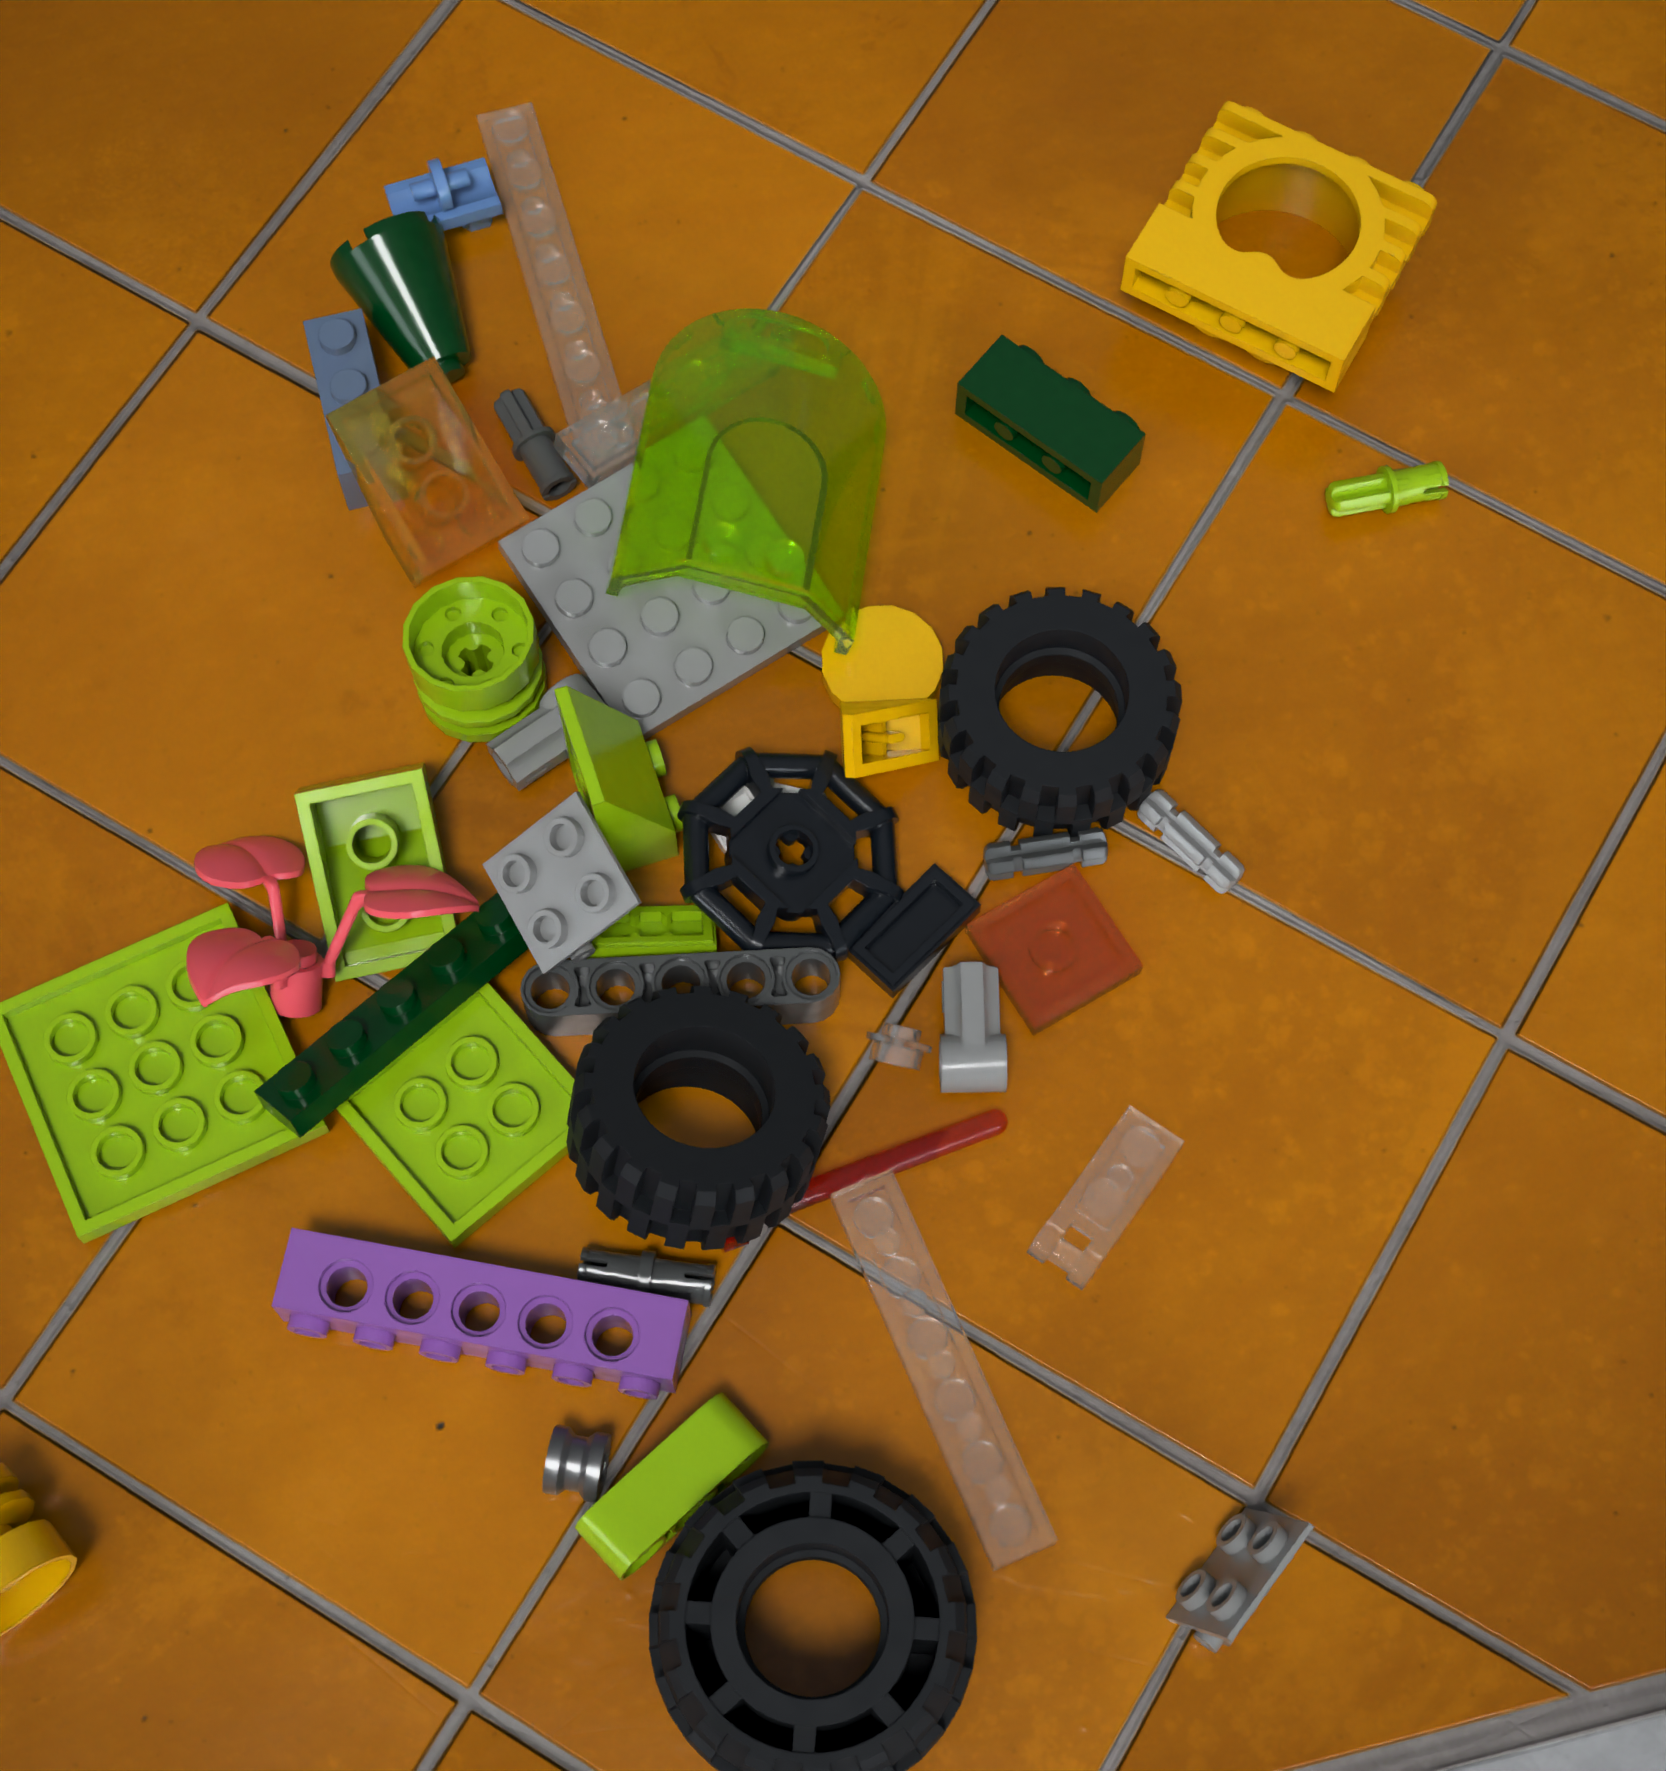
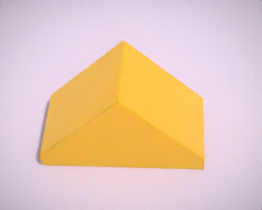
[839,698,939,779]

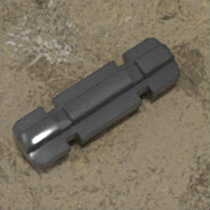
[983,827,1108,881]

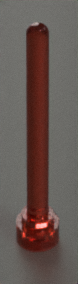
[721,1109,1008,1253]

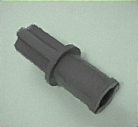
[494,388,577,501]

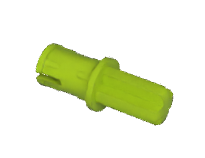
[1325,460,1449,517]

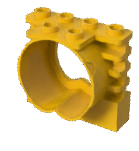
[1120,101,1437,393]

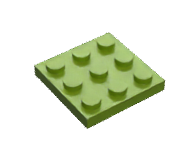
[335,983,574,1248]

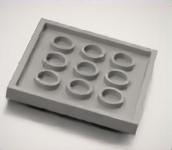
[498,421,839,740]

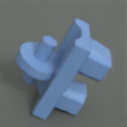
[384,157,503,232]

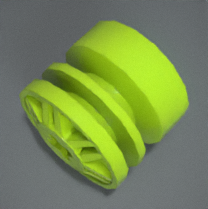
[402,576,547,743]

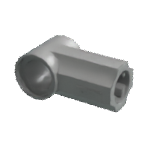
[486,674,606,791]
[939,962,1007,1093]

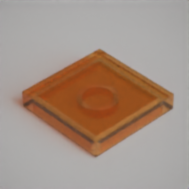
[965,863,1143,1036]

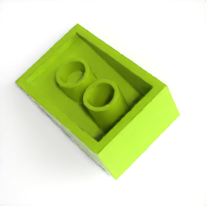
[554,685,683,872]
[294,762,457,982]

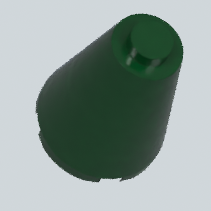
[330,211,471,387]

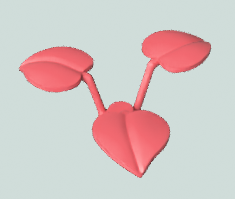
[186,836,479,1018]

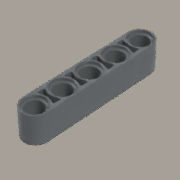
[520,947,840,1037]

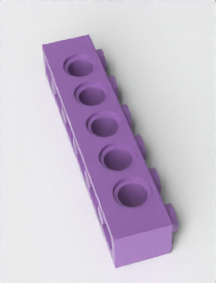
[271,1228,692,1399]

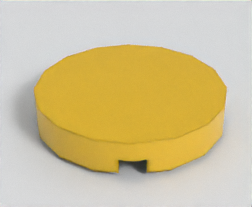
[822,605,943,708]

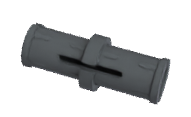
[577,1247,716,1308]

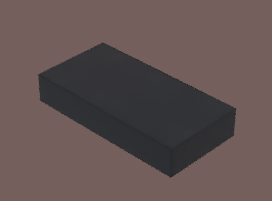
[848,864,981,998]

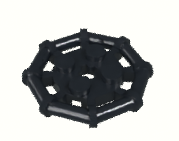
[677,747,904,963]

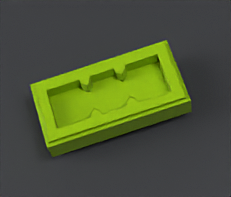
[587,905,717,959]

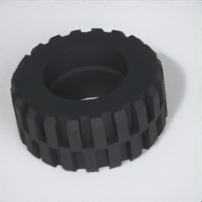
[938,587,1182,837]
[566,986,830,1250]

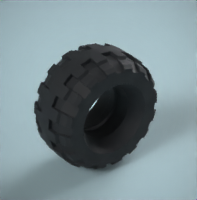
[649,1460,977,1771]

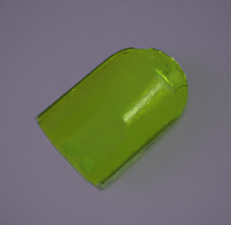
[605,309,886,655]

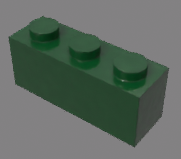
[955,335,1146,513]

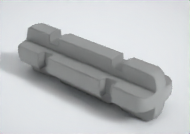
[1137,789,1245,894]

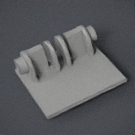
[482,792,642,974]
[1165,1507,1314,1653]

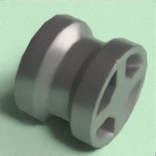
[542,1424,611,1503]

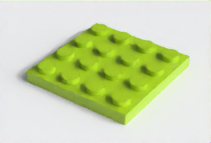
[0,902,330,1244]

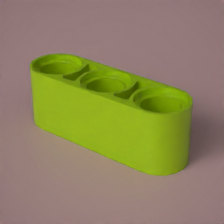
[575,1392,769,1580]

